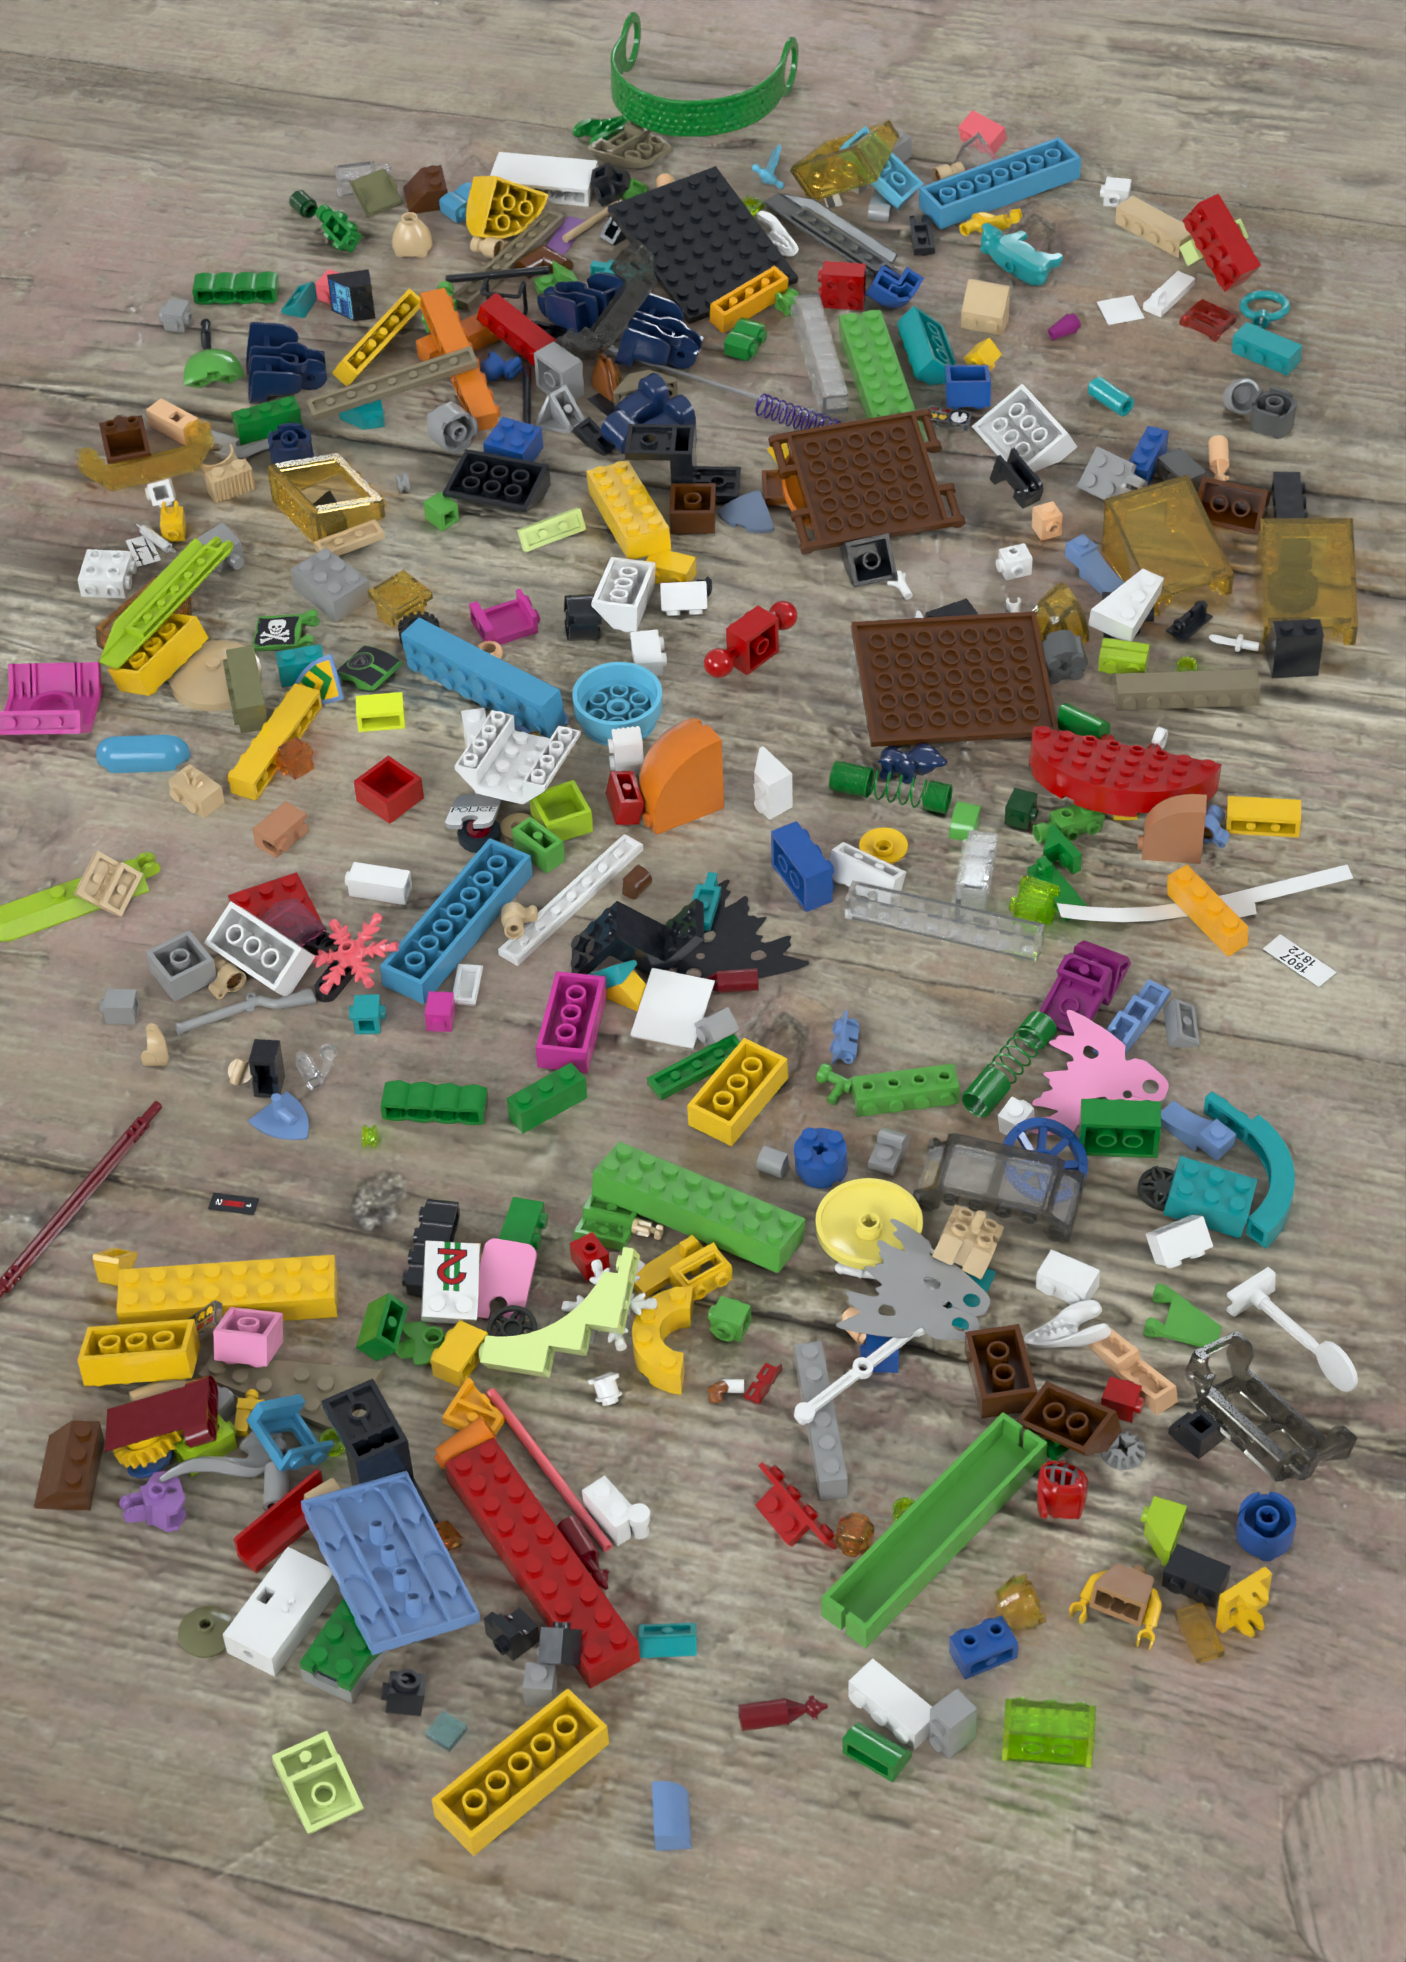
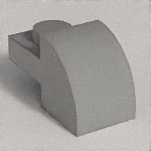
[868,1127,910,1176]

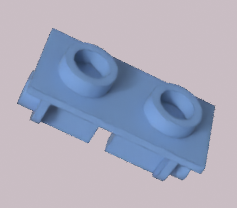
[830,1011,859,1065]

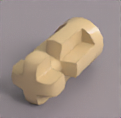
[631,1218,664,1240]

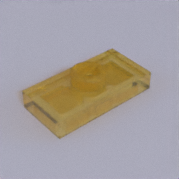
[1175,1603,1225,1664]

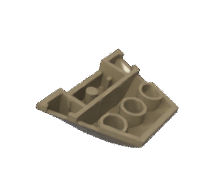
[588,121,673,168]

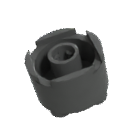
[1250,387,1297,439]
[1042,630,1088,684]

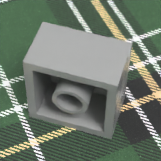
[534,341,584,400]
[146,930,217,1002]

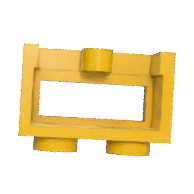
[669,1242,732,1301]

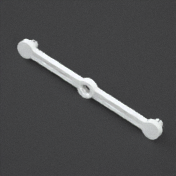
[794,1328,926,1425]

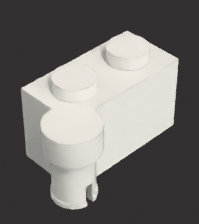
[582,1475,650,1547]

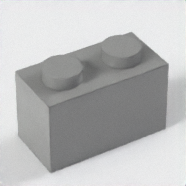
[929,1689,977,1759]

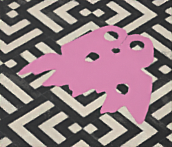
[1031,1010,1169,1135]

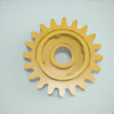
[112,1429,184,1469]

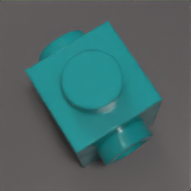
[349,994,386,1035]

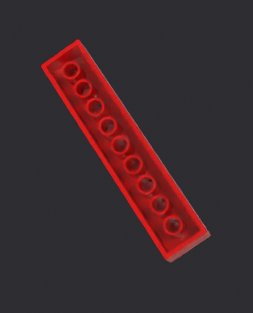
[445,1437,640,1689]

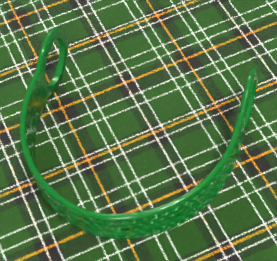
[610,12,799,137]

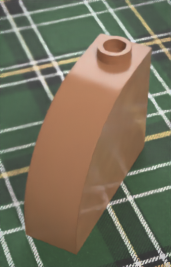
[1137,794,1207,864]

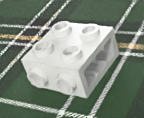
[78,549,137,599]

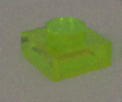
[742,195,764,217]

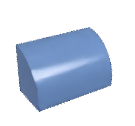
[652,1781,692,1851]

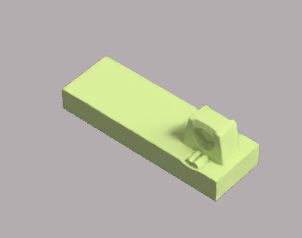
[517,507,586,552]

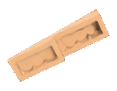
[1088,1323,1178,1415]

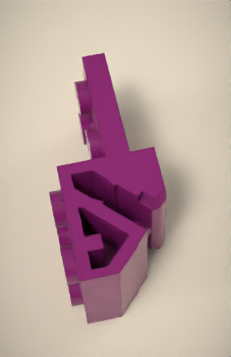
[1039,940,1131,1036]

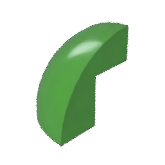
[184,349,244,389]

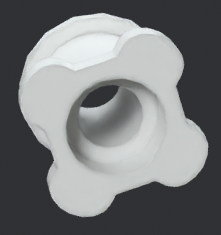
[588,1372,622,1406]

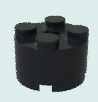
[564,593,602,641]

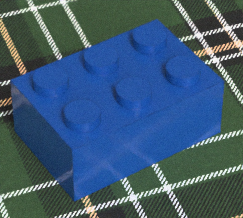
[771,821,834,912]

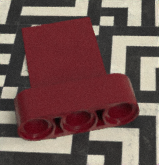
[105,1375,218,1452]

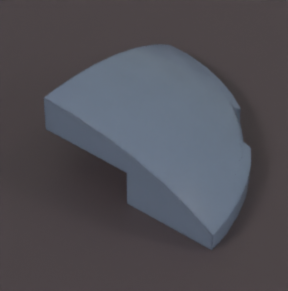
[718,490,774,533]

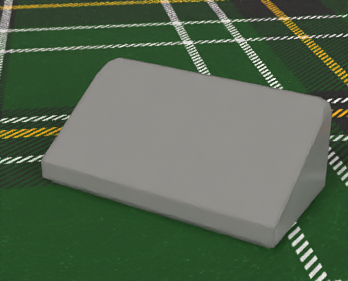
[1163,998,1200,1048]

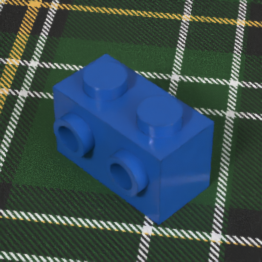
[949,1615,1018,1680]

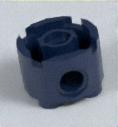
[267,423,314,472]

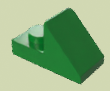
[1043,824,1082,875]

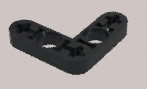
[299,927,356,1002]

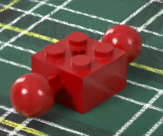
[704,601,798,678]

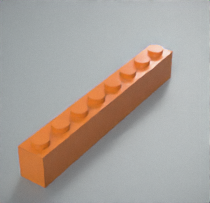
[420,288,500,431]

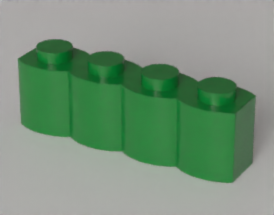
[192,271,280,305]
[380,1080,489,1125]

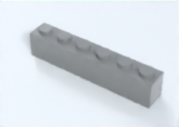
[794,1341,848,1501]

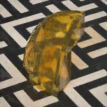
[1032,582,1089,644]

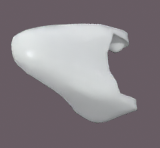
[756,211,799,257]
[1024,1300,1111,1348]

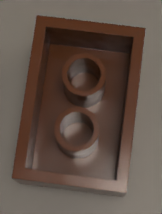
[964,1324,1037,1419]

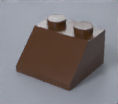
[403,165,448,214]

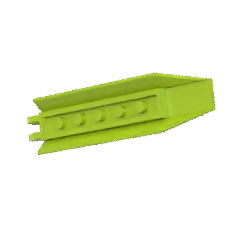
[99,536,234,669]
[0,851,161,942]

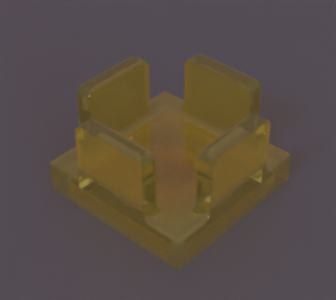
[368,570,433,627]

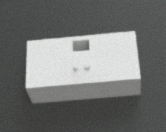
[223,1547,339,1677]

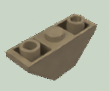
[614,370,678,407]

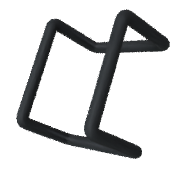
[480,278,528,316]

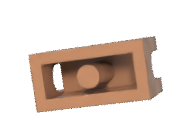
[252,801,309,858]

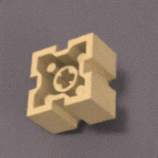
[932,1204,1004,1279]

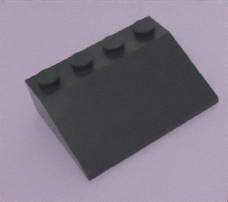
[442,449,551,512]

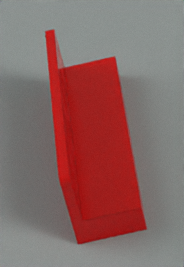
[233,1469,324,1574]

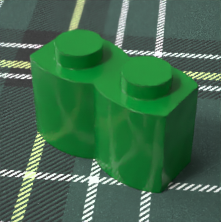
[724,317,767,361]

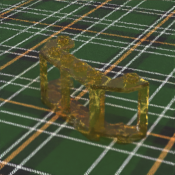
[74,419,214,491]

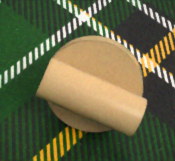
[228,1058,252,1085]

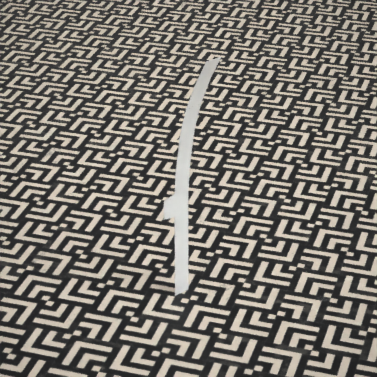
[1056,865,1353,922]

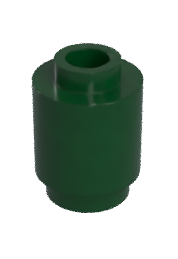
[289,190,318,218]

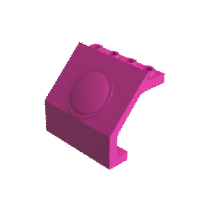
[0,662,104,735]

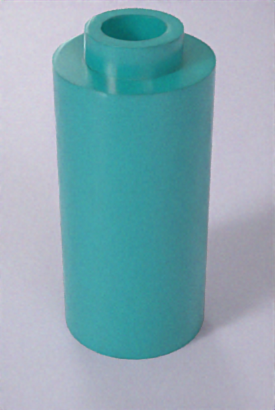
[1088,377,1134,417]

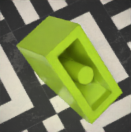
[1141,1496,1187,1566]

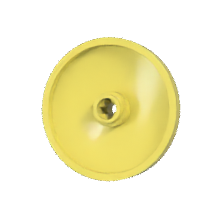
[816,1178,923,1270]

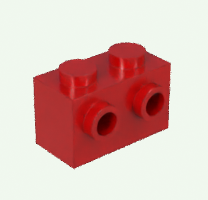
[605,771,645,825]

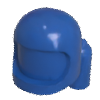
[480,350,523,382]

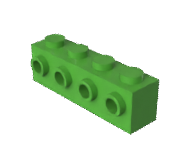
[852,1064,960,1117]

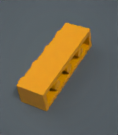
[709,266,788,334]
[1167,864,1249,957]

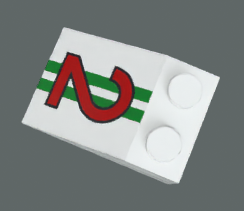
[421,1241,480,1325]

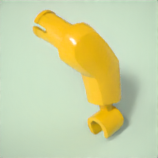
[959,208,1022,236]

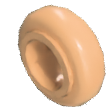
[477,641,503,659]

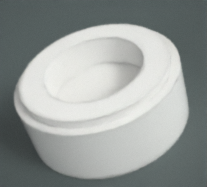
[1152,727,1168,750]

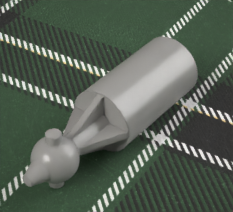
[263,1433,290,1511]

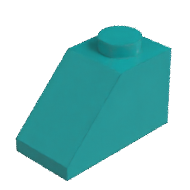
[339,399,385,430]

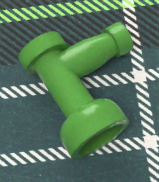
[816,1062,852,1105]

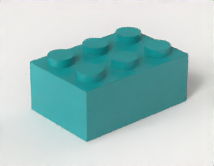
[1163,1156,1257,1238]

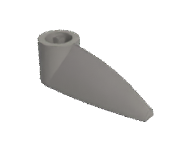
[868,188,891,223]

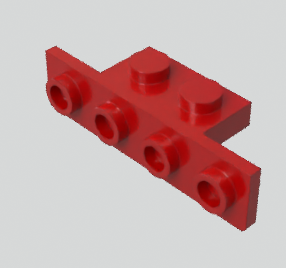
[755,1462,839,1550]

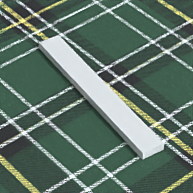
[498,834,643,966]

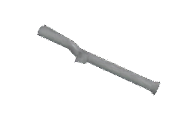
[174,988,317,1037]

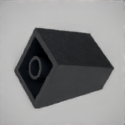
[1265,619,1324,678]

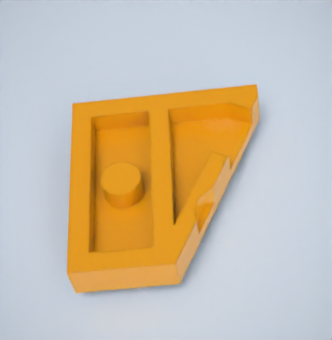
[442,1377,504,1435]

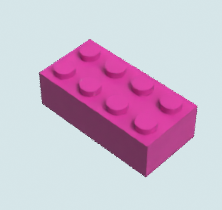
[536,971,607,1073]

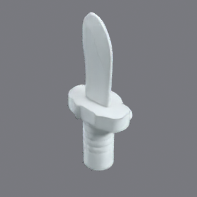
[1209,634,1260,652]

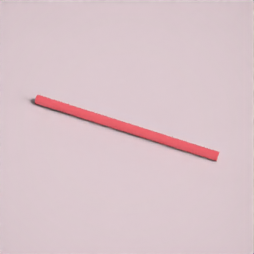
[486,1388,613,1552]

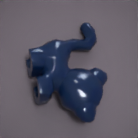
[878,742,947,784]

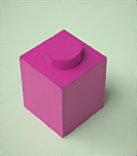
[425,991,456,1032]

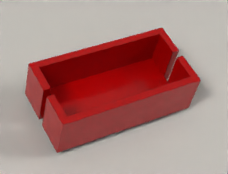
[1182,193,1261,292]

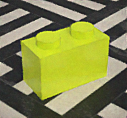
[356,692,405,732]

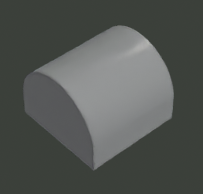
[756,1146,789,1178]

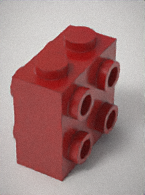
[818,261,866,311]

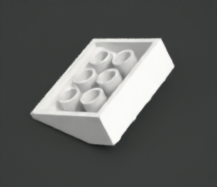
[972,384,1077,472]

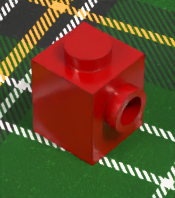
[569,1232,610,1281]
[1101,1376,1145,1423]

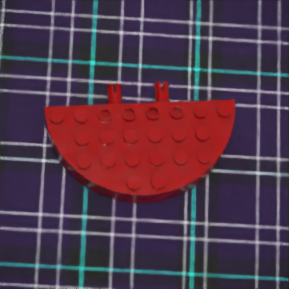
[1028,726,1222,817]

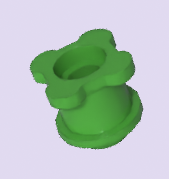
[774,288,801,316]

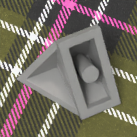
[534,385,585,433]

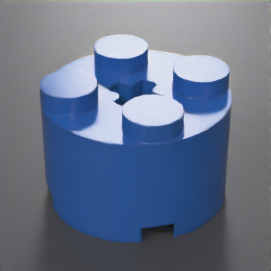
[794,1127,848,1188]
[1236,1492,1296,1562]

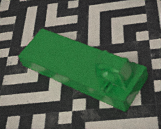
[1027,856,1087,921]

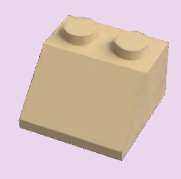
[961,279,1010,336]

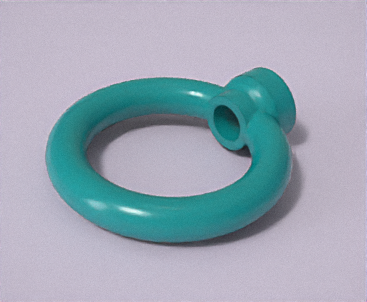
[1239,290,1290,329]

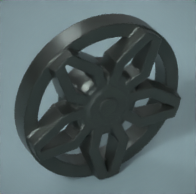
[1137,1166,1174,1211]
[487,1305,538,1337]

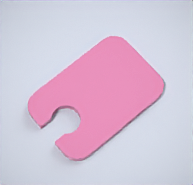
[477,1238,537,1320]

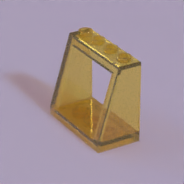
[790,120,900,200]
[267,453,386,545]

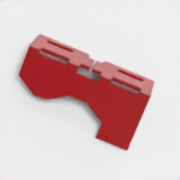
[743,1362,782,1405]

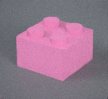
[214,1307,283,1368]

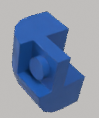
[865,265,924,309]

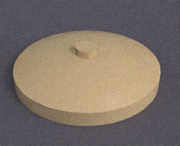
[169,640,262,711]

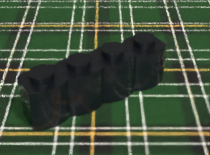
[402,1199,460,1297]

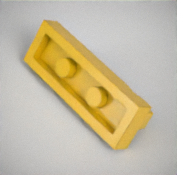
[633,1235,704,1299]

